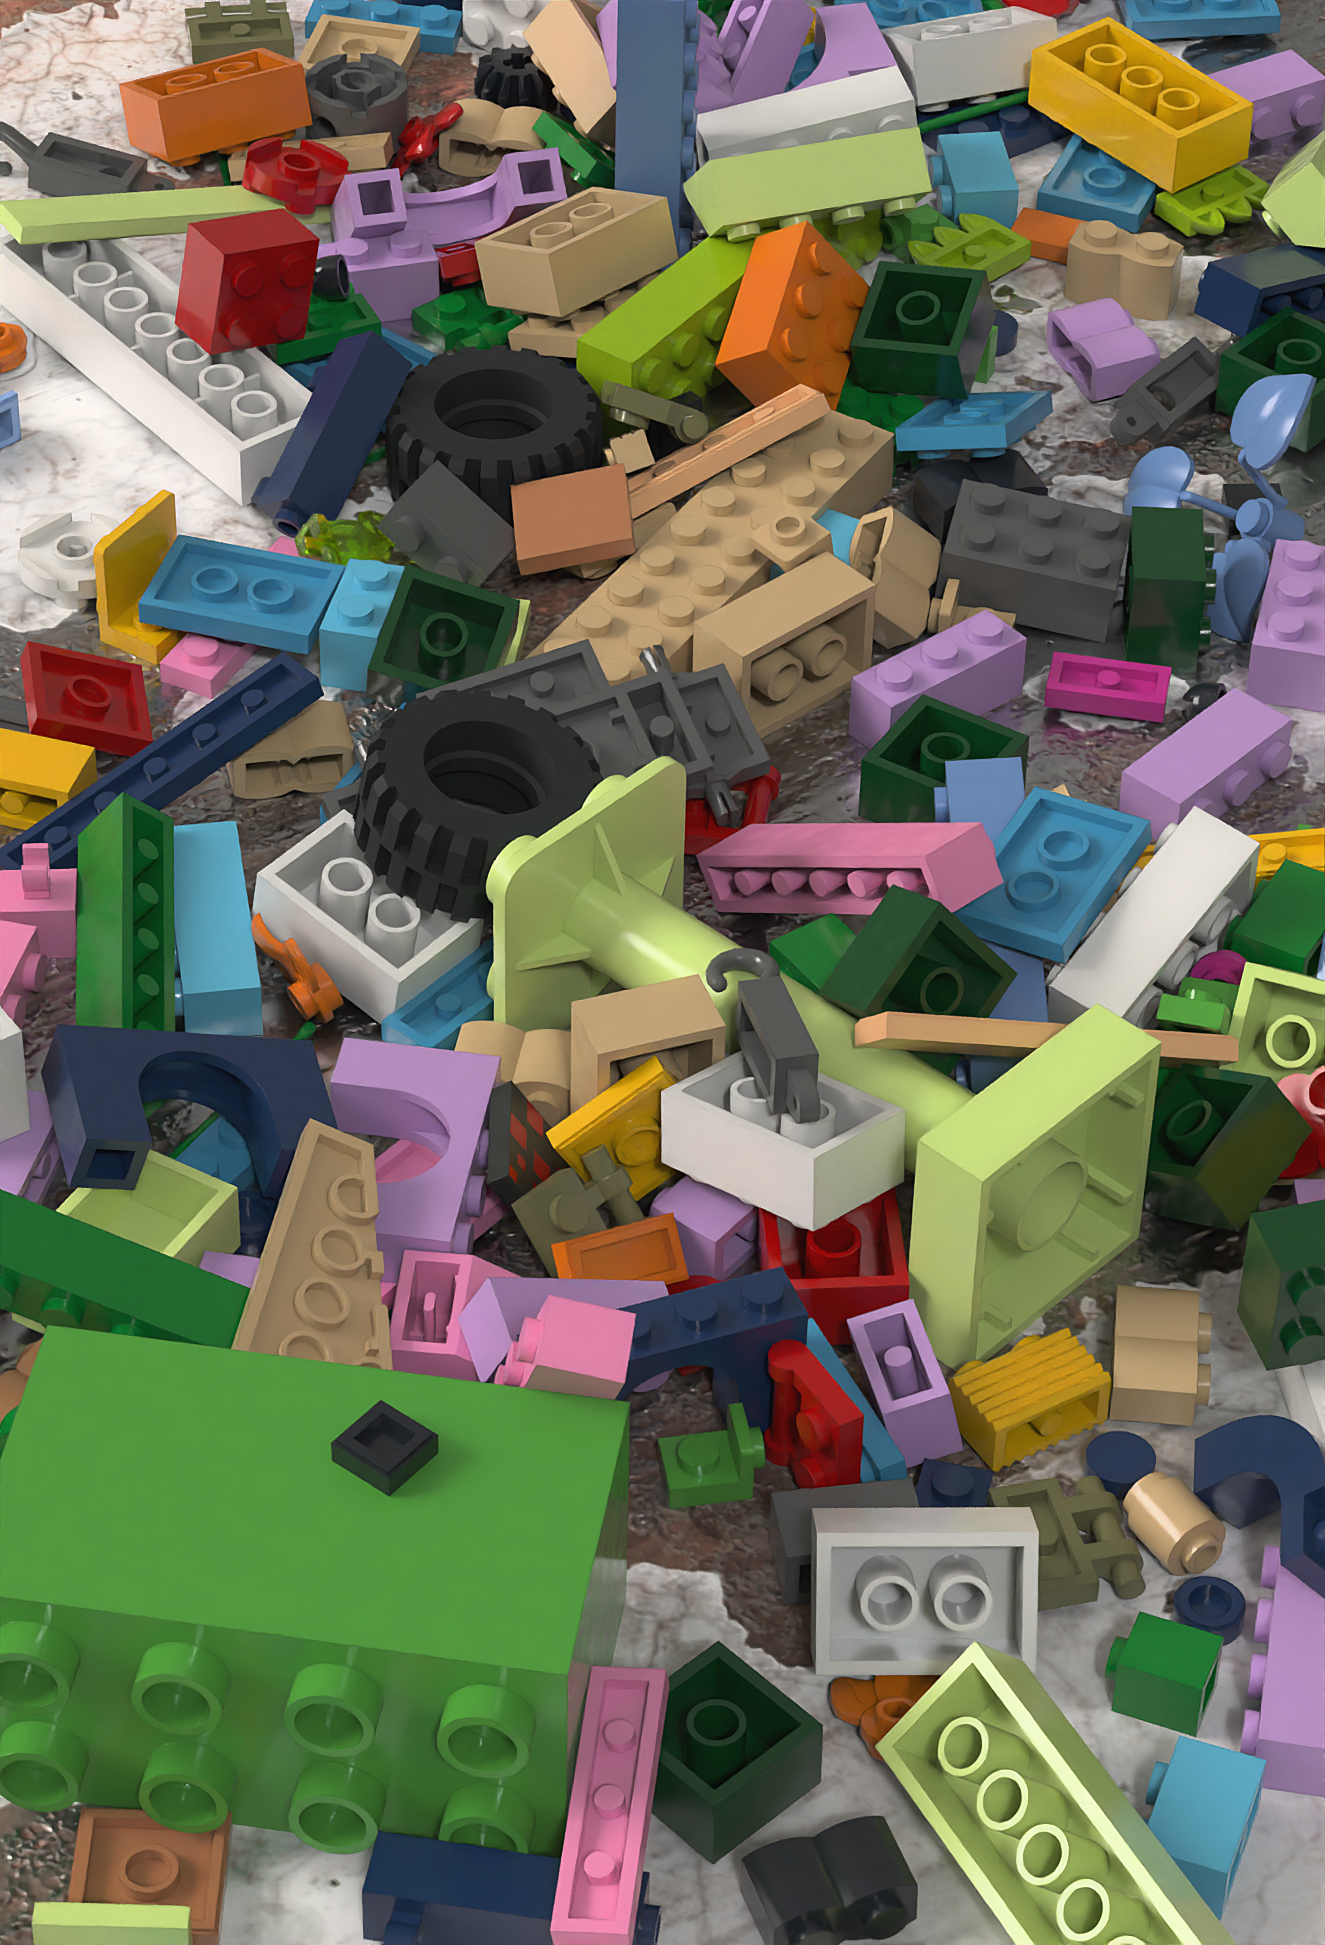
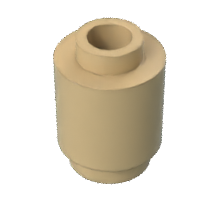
[1123,1472,1226,1576]

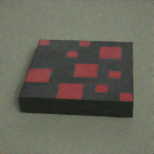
[487,1080,582,1221]

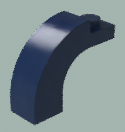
[1193,1415,1325,1599]

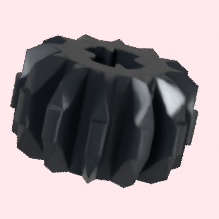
[474,44,558,112]

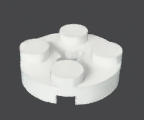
[17,512,121,610]

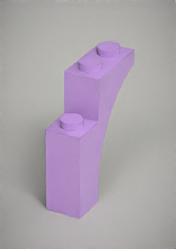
[788,2,898,92]

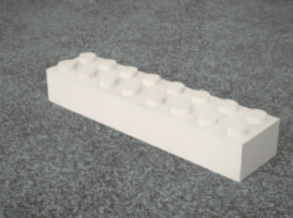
[0,234,312,507]

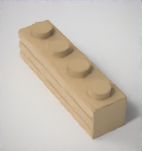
[602,428,655,473]

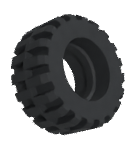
[385,345,603,529]
[352,689,604,925]

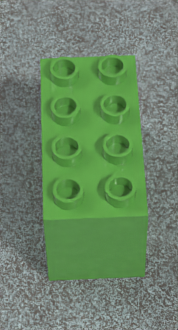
[0,1325,630,1859]

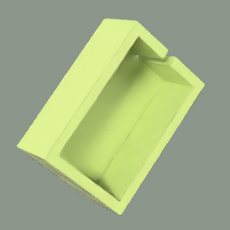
[11,1149,241,1334]

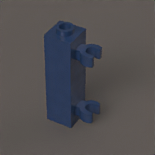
[250,331,413,539]
[362,1831,662,1945]

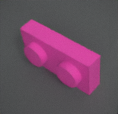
[1044,652,1172,723]

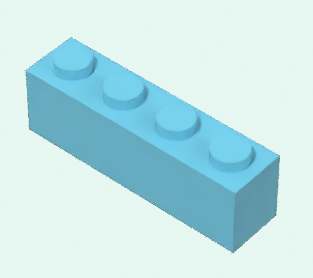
[174,820,263,1036]

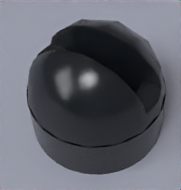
[312,254,350,301]
[1182,683,1227,723]

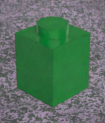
[1105,1611,1224,1737]

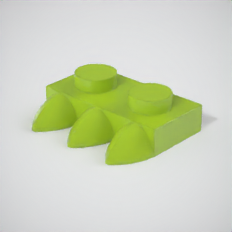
[1154,163,1271,237]
[908,213,1032,282]

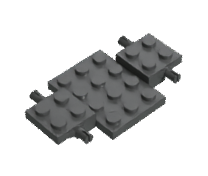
[321,639,770,826]

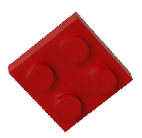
[20,641,153,757]

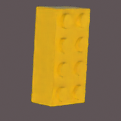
[1028,16,1254,194]

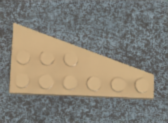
[231,1118,393,1370]

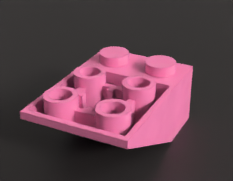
[390,1249,523,1382]

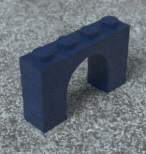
[41,1024,339,1198]
[516,1266,808,1440]

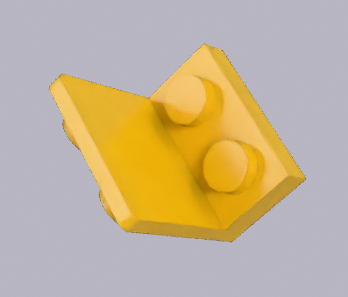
[93,489,189,665]

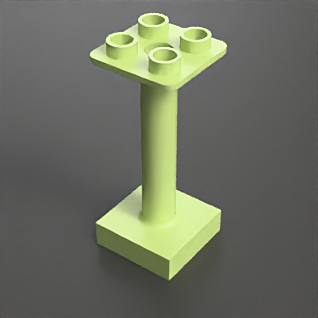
[486,756,1162,1372]

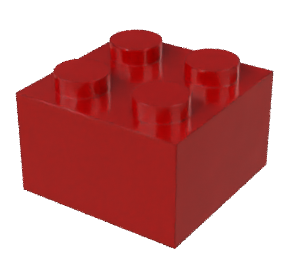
[175,208,320,355]
[757,1187,910,1345]

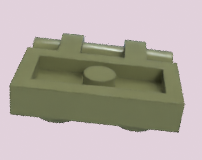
[185,0,294,63]
[599,380,709,444]
[511,1144,652,1279]
[987,1475,1146,1612]

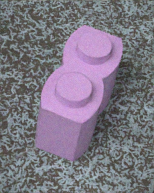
[1046,297,1161,401]

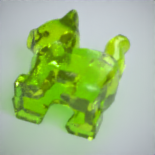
[294,510,396,566]

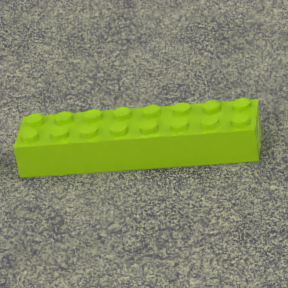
[577,209,883,446]

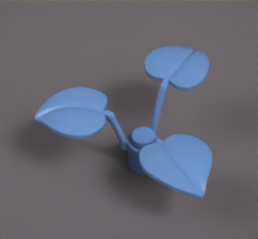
[1123,374,1317,643]

